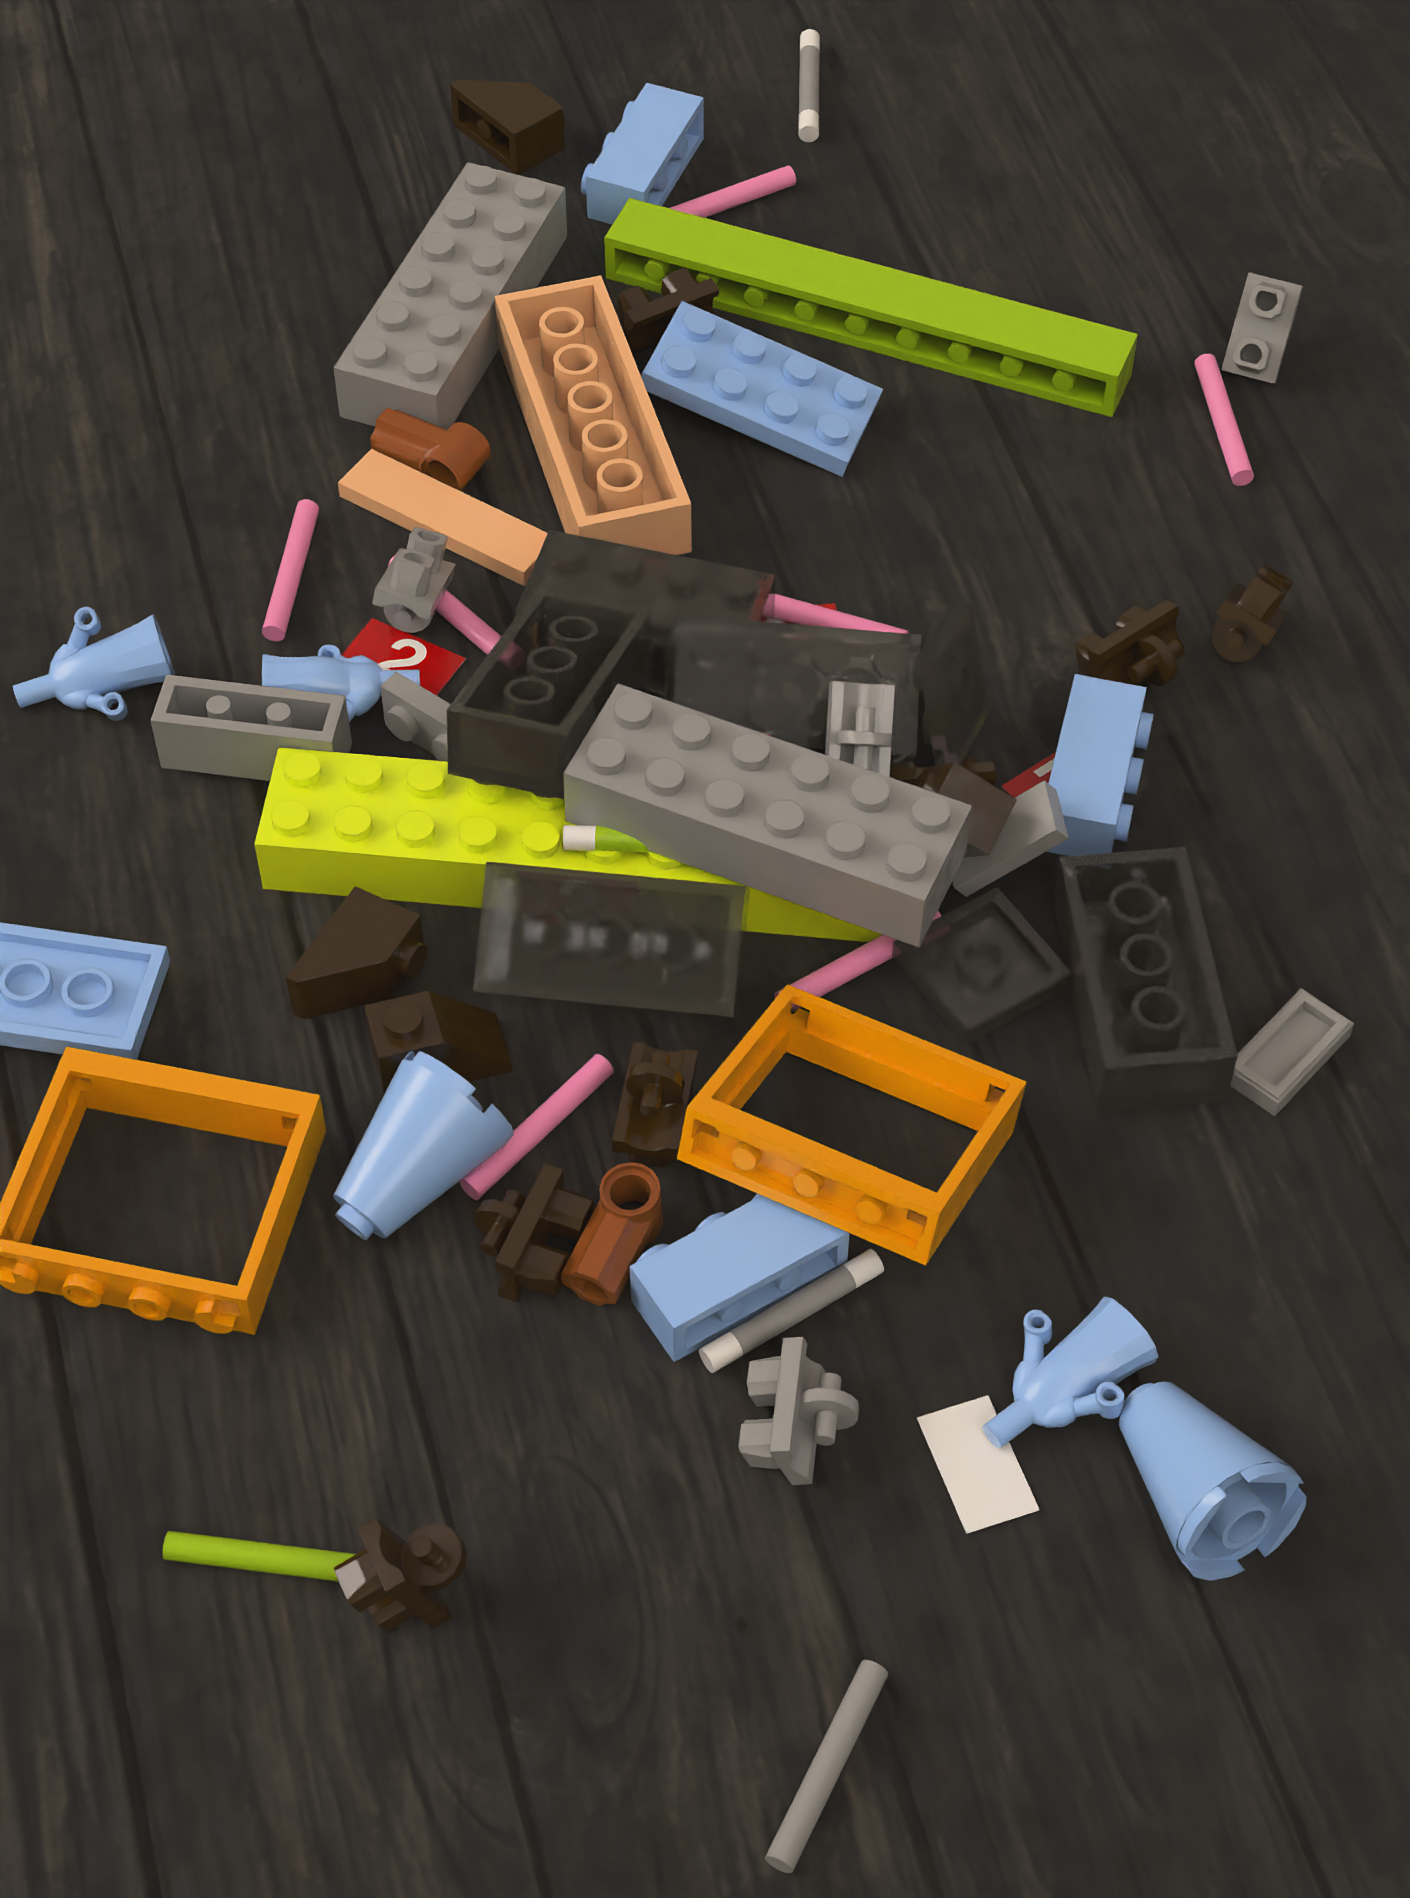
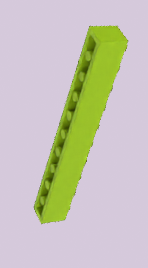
[604,198,1138,417]

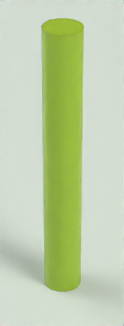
[163,1531,356,1582]

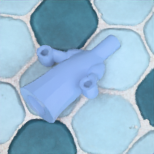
[13,607,175,721]
[262,645,420,722]
[982,1296,1159,1449]

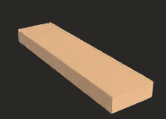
[338,449,557,587]

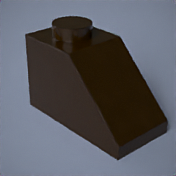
[450,80,565,175]
[286,886,427,1019]
[364,991,512,1095]

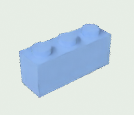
[581,83,704,224]
[1046,674,1154,864]
[630,1194,850,1362]

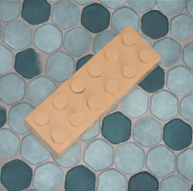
[494,276,692,575]

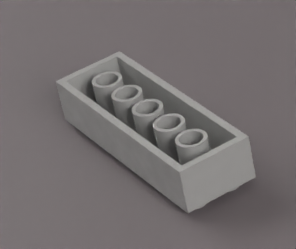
[333,162,567,430]
[563,684,972,947]

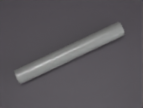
[765,1660,888,1873]

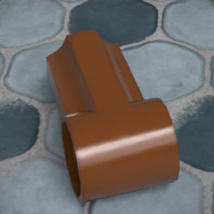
[370,407,491,491]
[561,1162,663,1306]

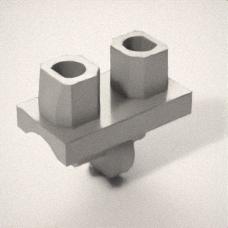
[1221,273,1303,384]
[372,527,456,633]
[825,681,895,777]
[738,1337,859,1485]

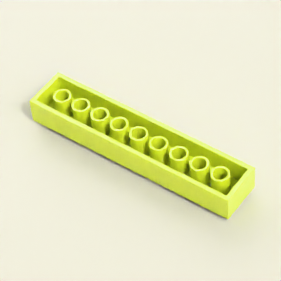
[254,747,883,942]

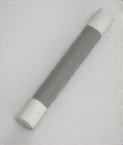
[798,29,820,142]
[699,1249,884,1373]

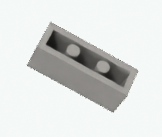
[150,675,352,781]

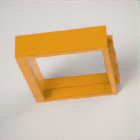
[677,984,1027,1266]
[0,1046,326,1335]

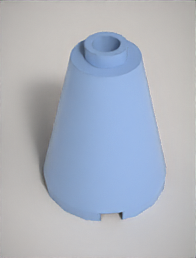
[333,1051,514,1240]
[1119,1382,1307,1581]

